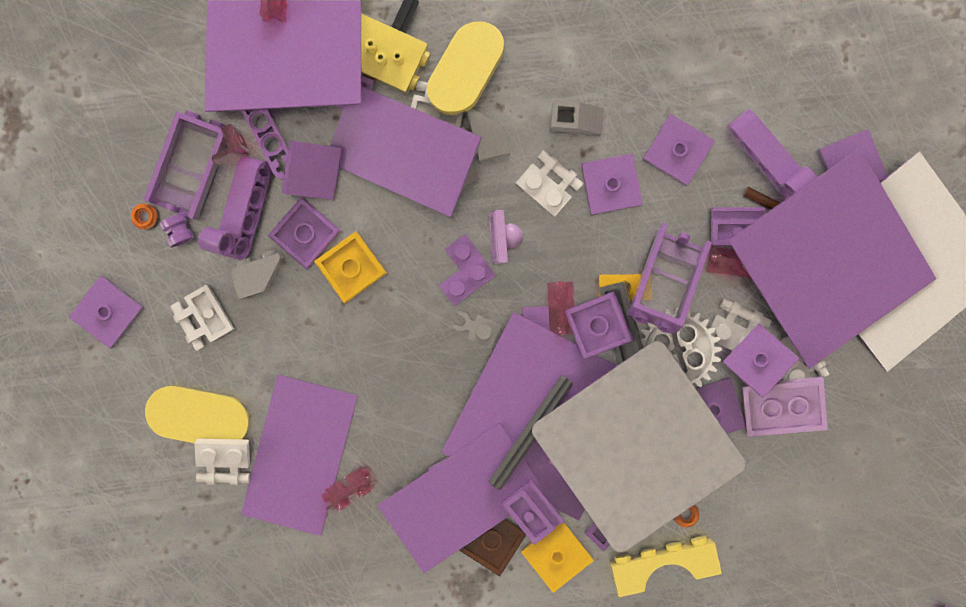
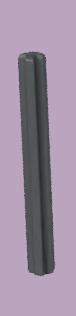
[489,376,573,490]

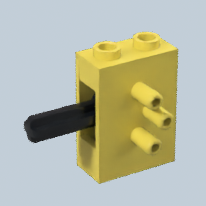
[361,0,431,96]

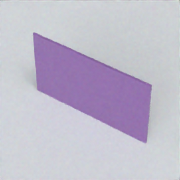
[330,86,482,217]
[241,375,358,536]
[377,423,546,573]

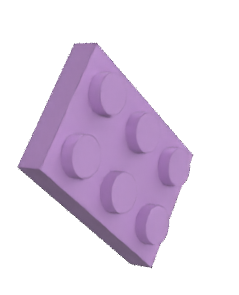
[742,377,828,437]

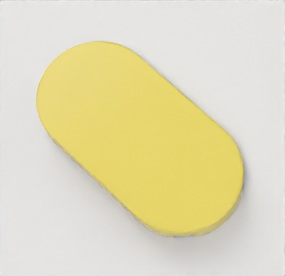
[427,22,504,116]
[145,386,250,443]

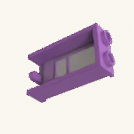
[143,110,231,220]
[627,223,712,334]

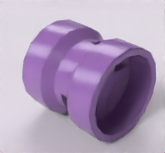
[159,213,194,248]

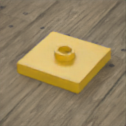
[314,231,387,304]
[521,522,594,593]

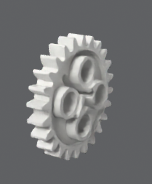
[641,308,722,387]

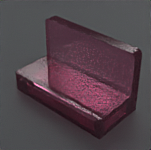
[210,124,251,167]

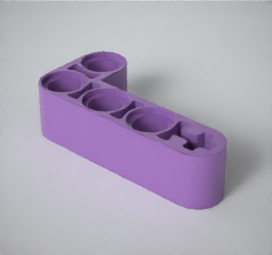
[241,109,289,180]
[727,109,818,199]
[198,156,272,260]

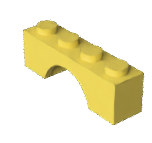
[609,536,722,597]

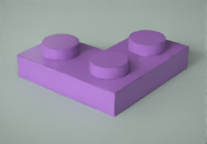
[439,234,496,306]

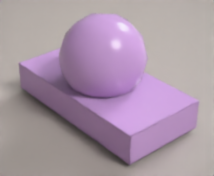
[488,210,523,264]

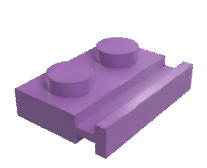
[711,207,765,246]
[502,479,564,545]

